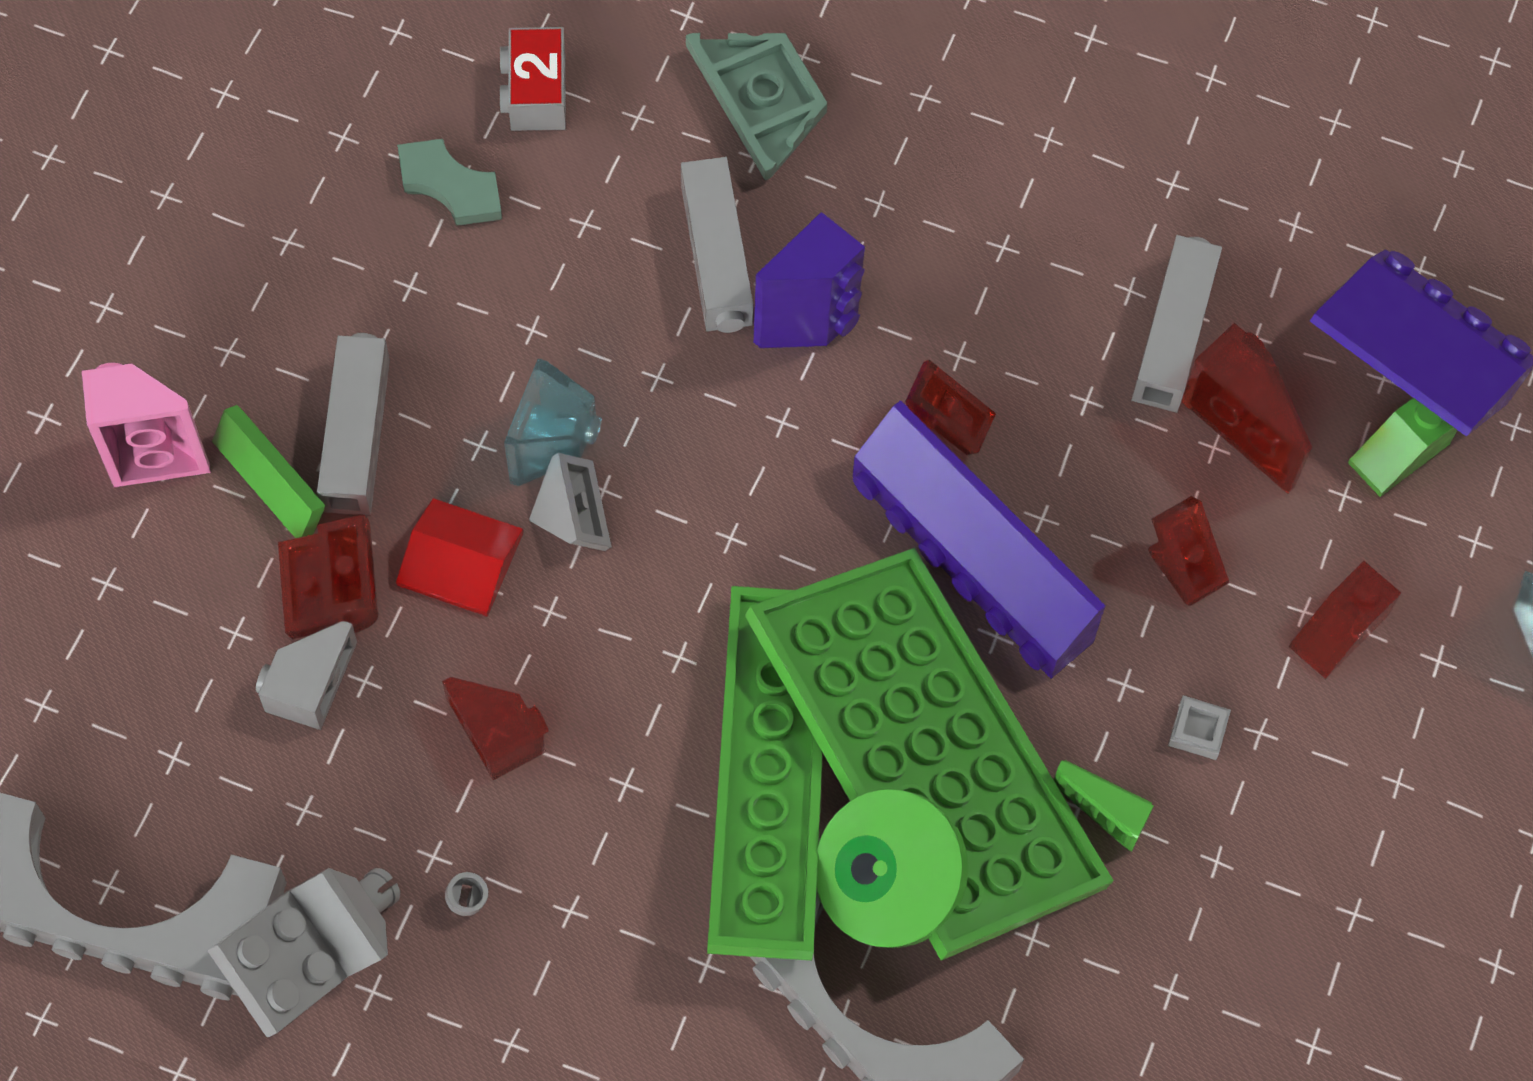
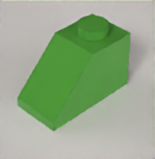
[1348,398,1457,497]

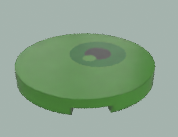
[817,789,968,948]

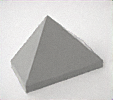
[529,453,612,551]

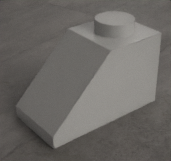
[256,621,357,730]

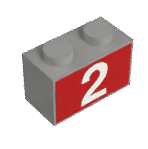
[500,27,566,131]

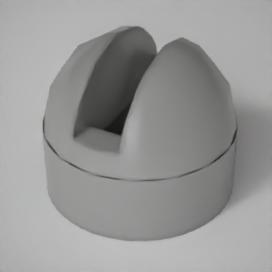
[445,872,488,916]

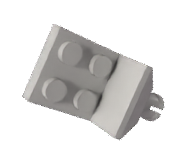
[207,868,400,1038]

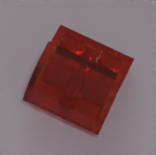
[278,514,379,639]

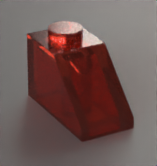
[1289,561,1401,679]
[442,677,549,780]

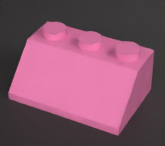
[82,363,211,487]

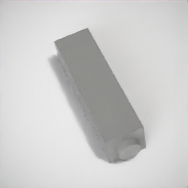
[681,157,753,333]
[1131,235,1222,413]
[317,333,390,515]

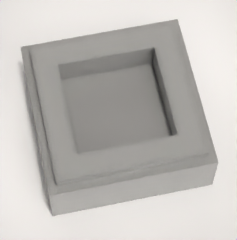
[1168,695,1231,760]

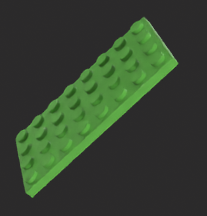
[745,548,1114,961]

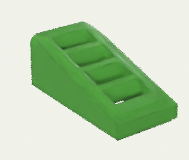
[1054,760,1154,852]

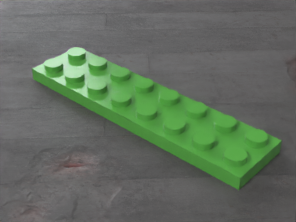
[707,586,823,961]

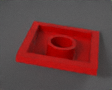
[396,498,524,617]

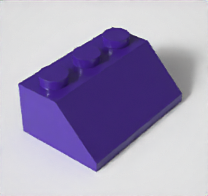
[753,212,865,348]

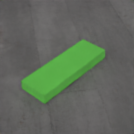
[212,405,325,543]

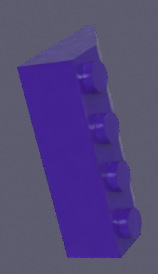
[1310,249,1533,437]

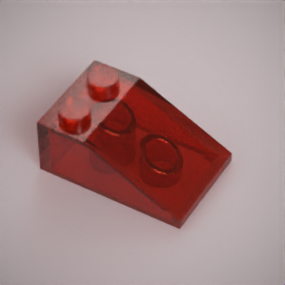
[1181,323,1312,494]

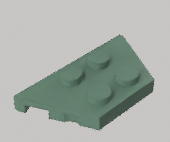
[686,33,827,180]

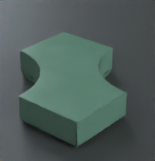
[397,139,502,226]

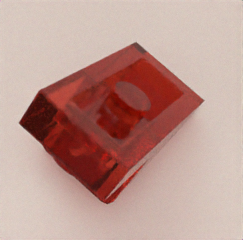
[905,360,996,455]
[1148,496,1230,606]

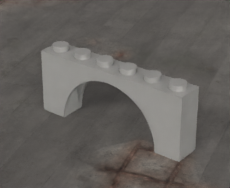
[0,793,287,1000]
[749,838,1024,1081]

